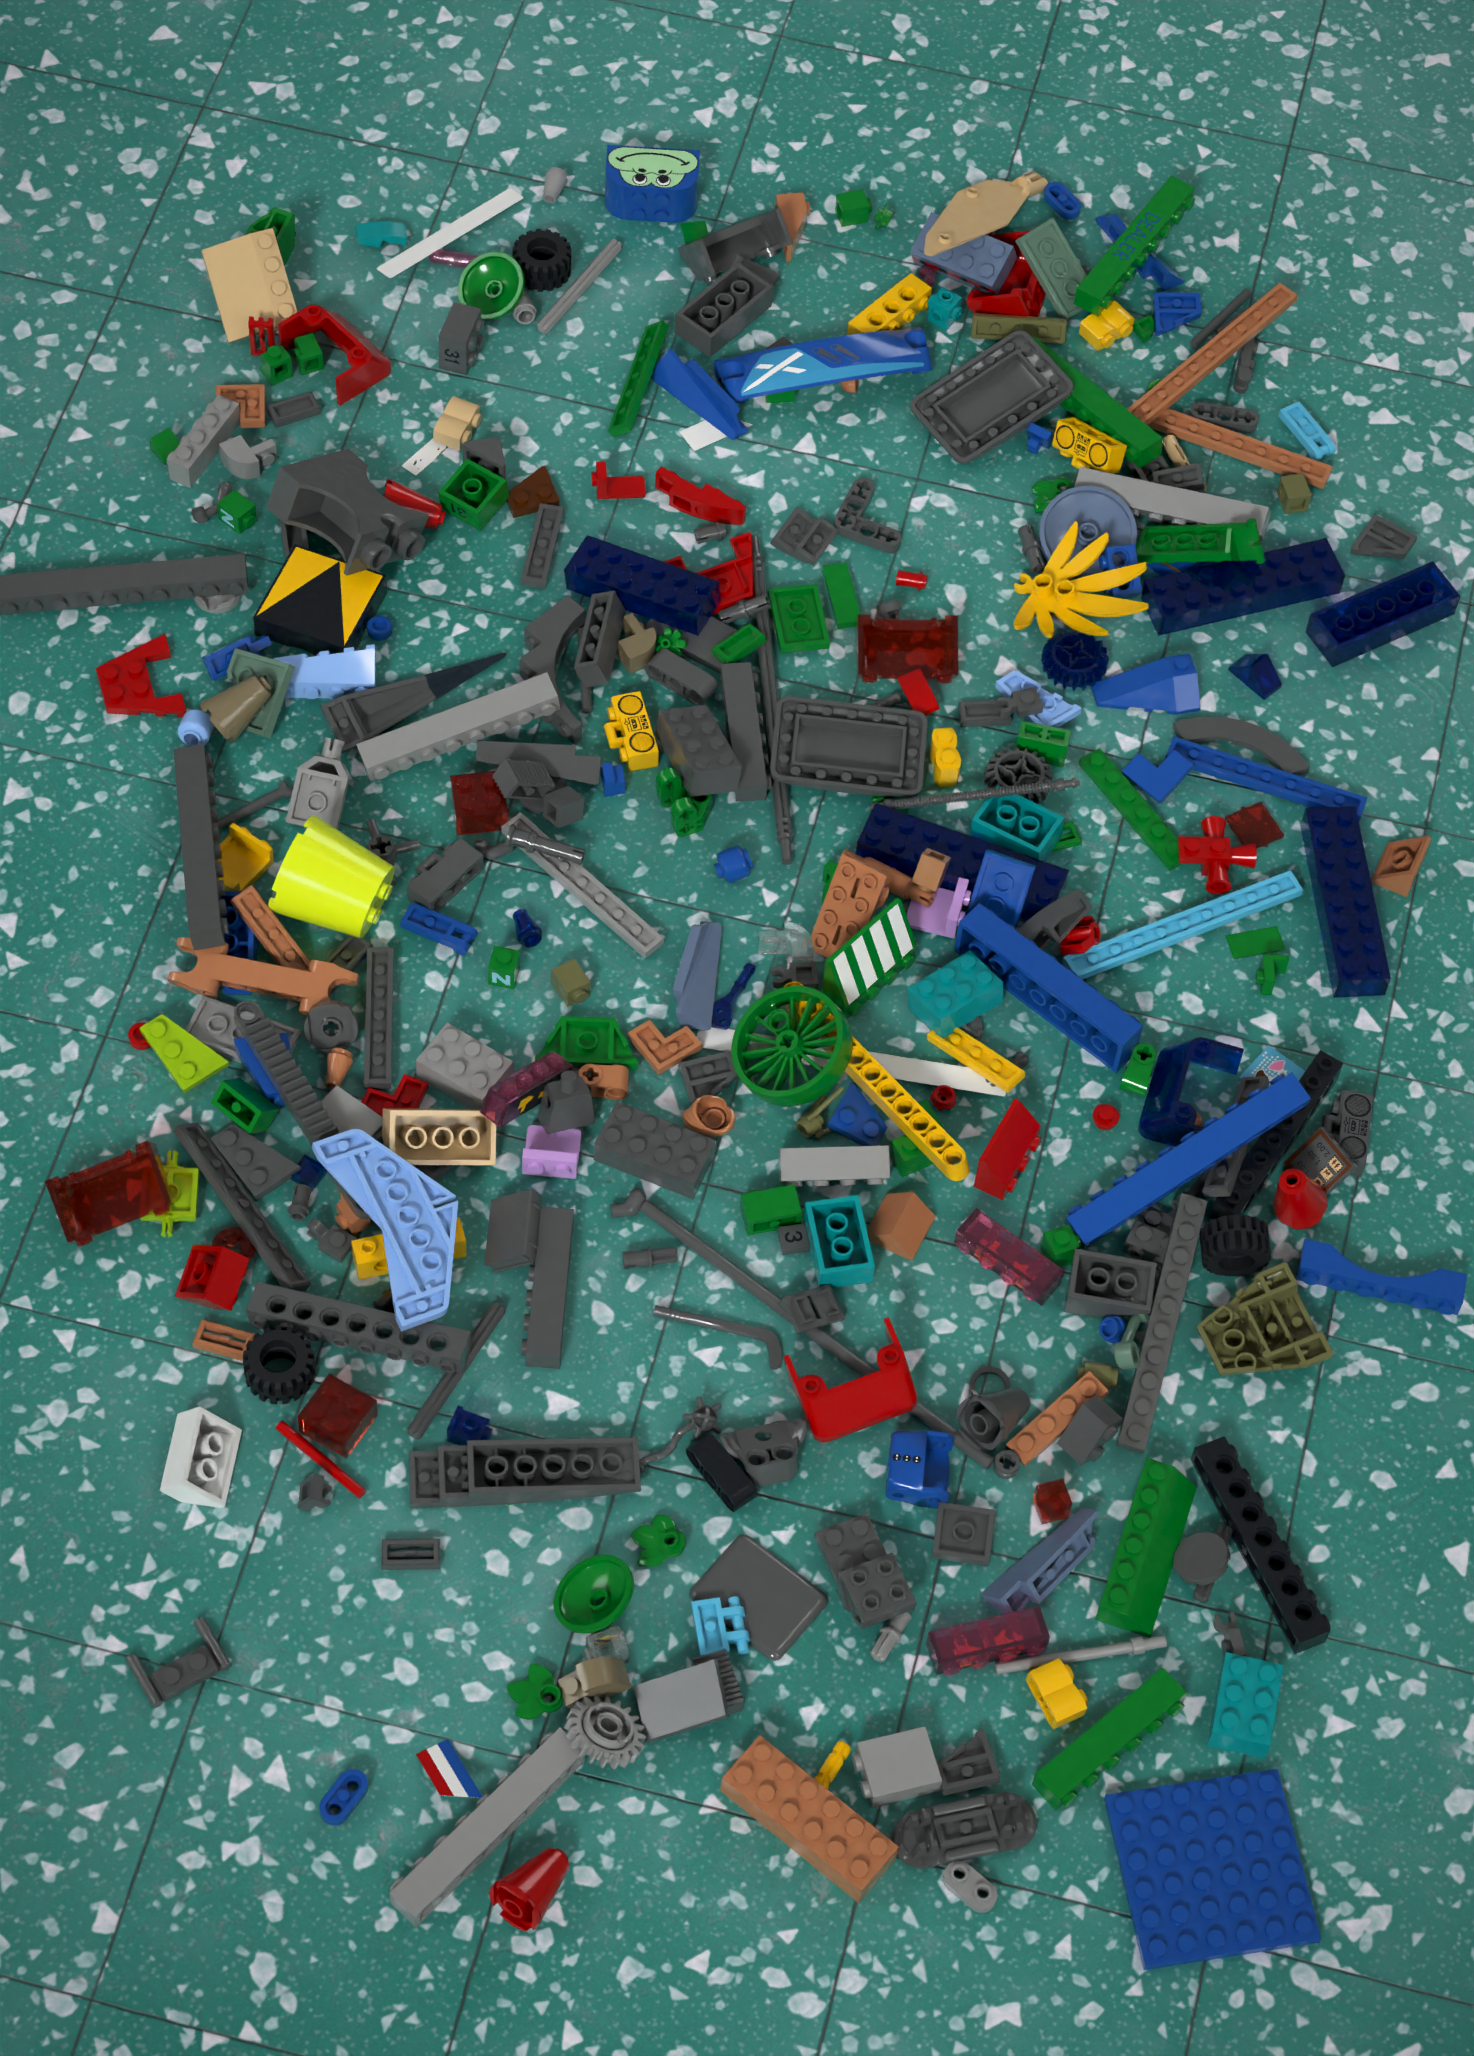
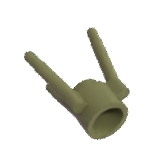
[796,1086,844,1140]

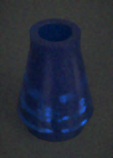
[512,909,542,948]

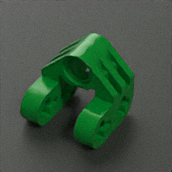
[656,768,712,837]

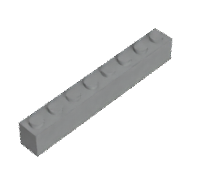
[1075,467,1271,541]
[356,672,560,781]
[389,1728,585,1928]

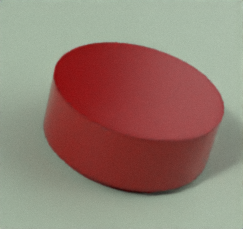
[128,1022,151,1050]

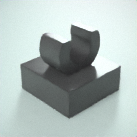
[298,1473,332,1512]

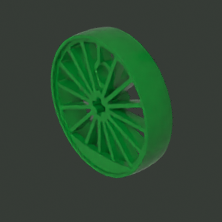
[731,986,853,1107]

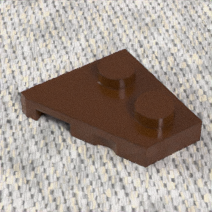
[506,466,560,518]

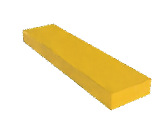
[927,1028,1025,1093]

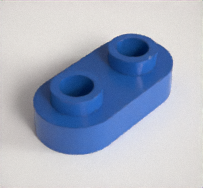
[1043,182,1081,220]
[319,1769,368,1825]

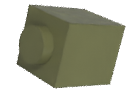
[551,958,591,1007]

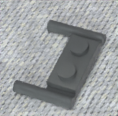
[125,1617,232,1708]

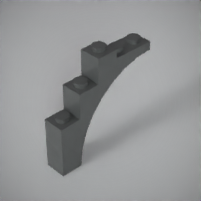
[520,596,585,745]

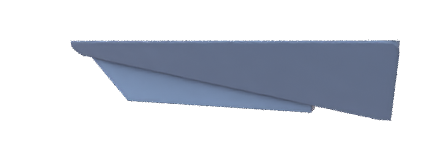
[672,921,722,1030]
[981,1508,1099,1621]

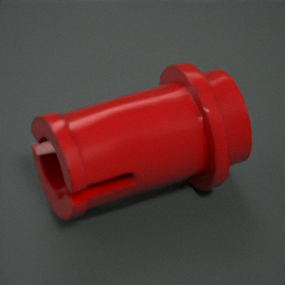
[896,570,928,591]

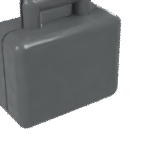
[689,1535,828,1661]

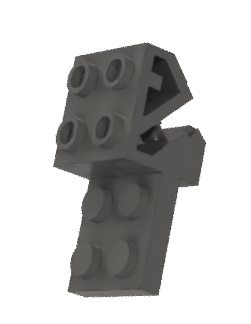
[814,1513,916,1629]

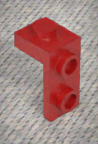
[591,461,645,499]

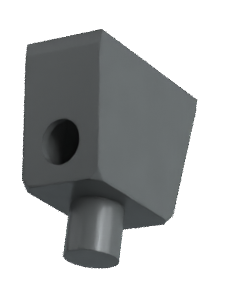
[537,1071,595,1134]

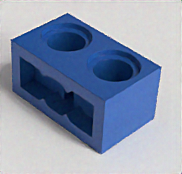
[1099,544,1142,599]

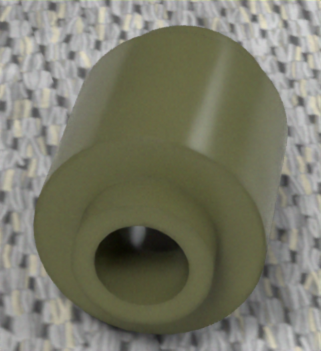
[1076,1361,1118,1391]

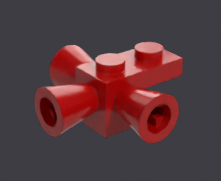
[1177,816,1256,894]

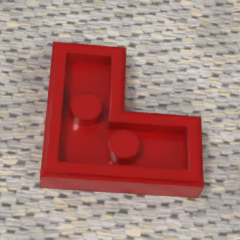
[361,1074,429,1117]

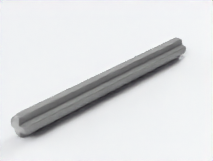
[537,239,622,334]

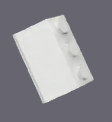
[160,1406,242,1508]

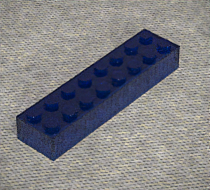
[1141,538,1345,636]
[856,803,1069,920]
[1300,806,1391,998]

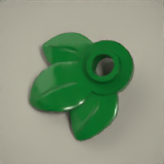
[1031,478,1074,513]
[631,1515,686,1567]
[507,1663,564,1720]

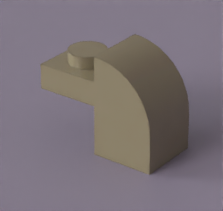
[617,613,656,674]
[558,1657,631,1708]

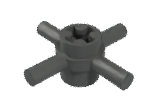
[366,819,420,886]

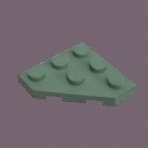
[227,648,295,739]

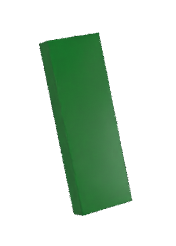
[822,563,862,629]

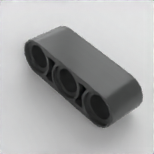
[644,648,718,705]

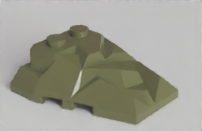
[1197,1261,1334,1376]

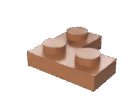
[216,384,265,428]
[628,1020,702,1075]

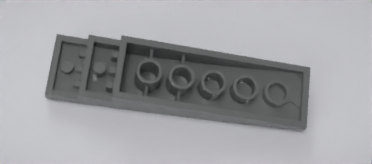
[409,1437,641,1508]

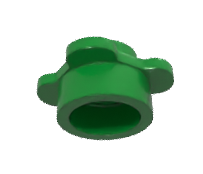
[874,203,893,229]

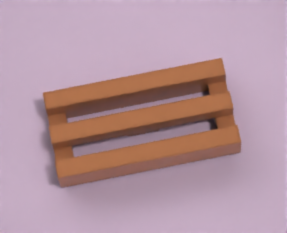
[192,1319,255,1361]

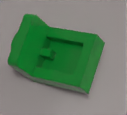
[1255,953,1289,995]

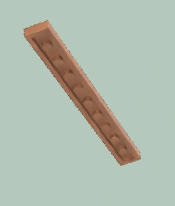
[1127,283,1298,425]

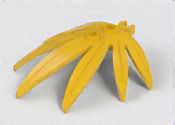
[1014,521,1149,638]

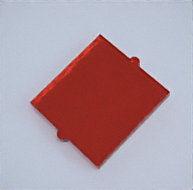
[1225,802,1284,849]

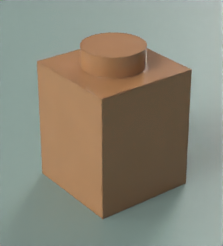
[912,848,951,892]

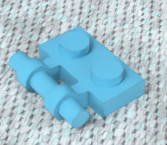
[691,1596,750,1656]

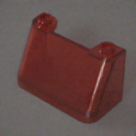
[855,615,958,683]
[45,1140,174,1247]

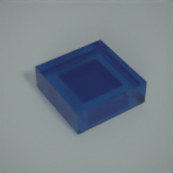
[290,1154,328,1192]

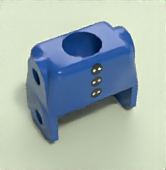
[885,1430,954,1509]

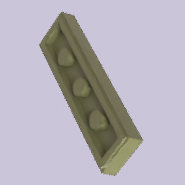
[971,313,1067,344]

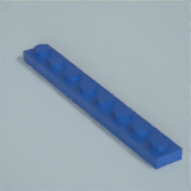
[1165,736,1367,822]

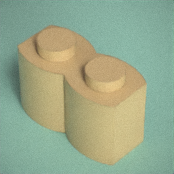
[433,396,482,451]

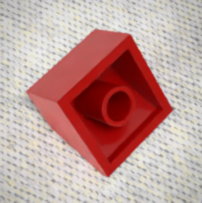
[175,1244,250,1311]

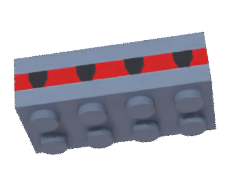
[910,212,1017,296]

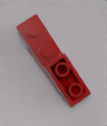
[655,466,746,525]

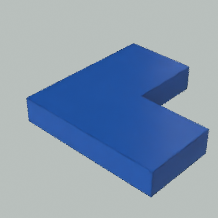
[1122,749,1194,804]

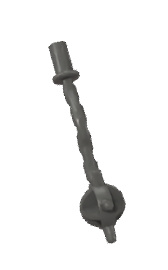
[639,1397,721,1473]

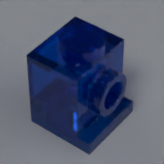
[447,1405,493,1446]

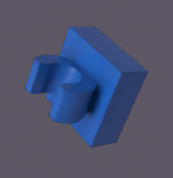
[1026,422,1053,454]

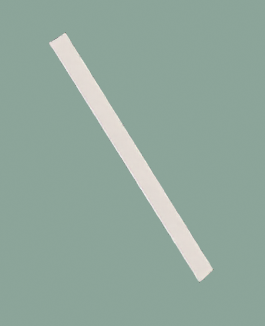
[697,1026,1006,1097]

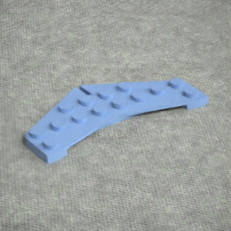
[312,1129,458,1332]

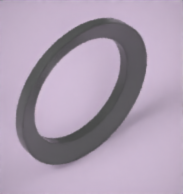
[970,1366,1011,1396]

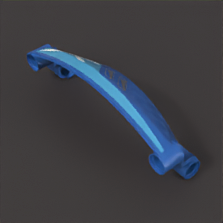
[714,327,933,403]

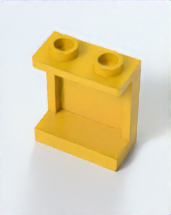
[218,823,274,891]

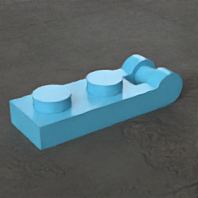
[1278,401,1336,461]

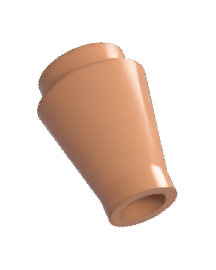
[324,1048,353,1089]

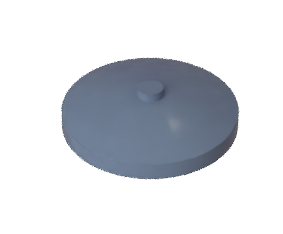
[1039,486,1137,579]

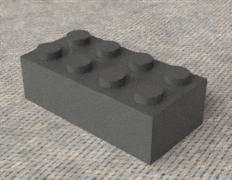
[674,262,773,357]
[655,705,742,797]
[594,1101,716,1199]

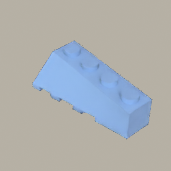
[274,644,376,699]

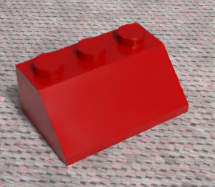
[974,1099,1042,1200]

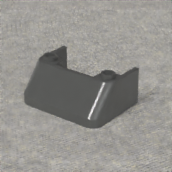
[678,208,793,283]

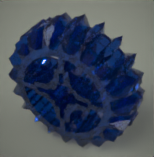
[1041,629,1109,692]

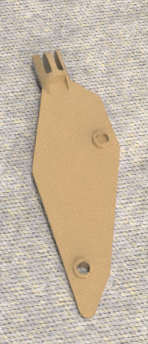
[924,171,1048,256]

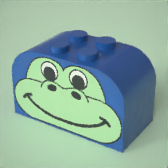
[605,145,700,223]

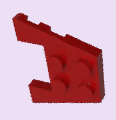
[660,532,754,616]
[96,635,186,718]

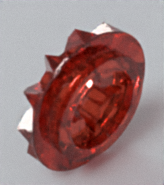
[212,1227,256,1260]

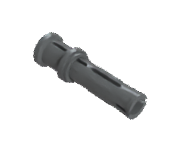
[505,824,586,865]

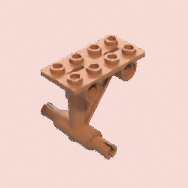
[807,849,936,958]

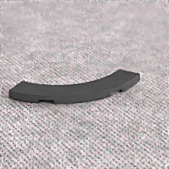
[1172,716,1309,776]

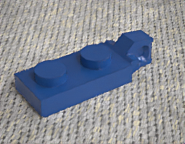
[202,635,272,681]

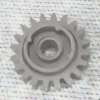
[564,1695,646,1770]

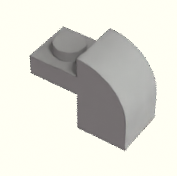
[219,435,277,479]

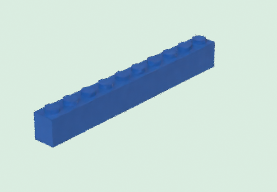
[1065,1072,1311,1250]

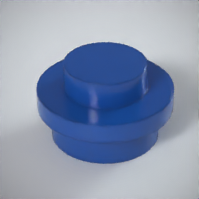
[1099,1315,1126,1343]

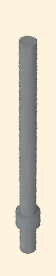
[994,1636,1167,1675]

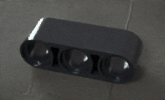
[686,1433,758,1512]

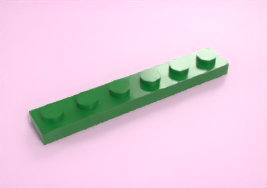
[608,320,669,437]
[1079,748,1183,871]

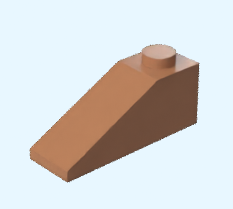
[775,192,810,262]

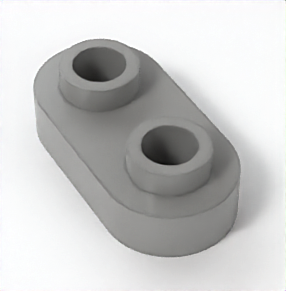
[943,1861,997,1913]

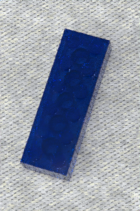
[564,535,721,636]
[1305,561,1460,667]

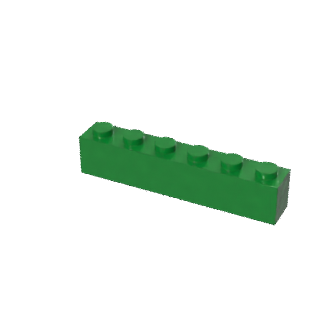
[1032,1667,1187,1811]

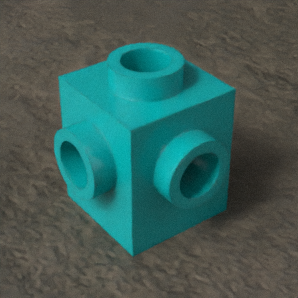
[927,287,963,331]

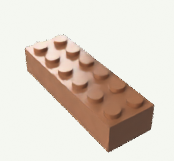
[720,1735,899,1903]

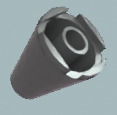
[956,1387,1030,1450]

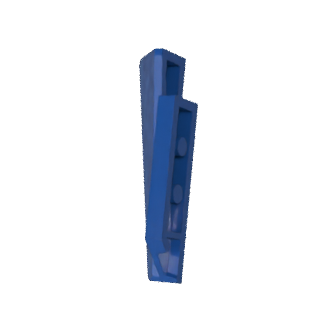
[1095,213,1185,291]
[650,349,748,440]

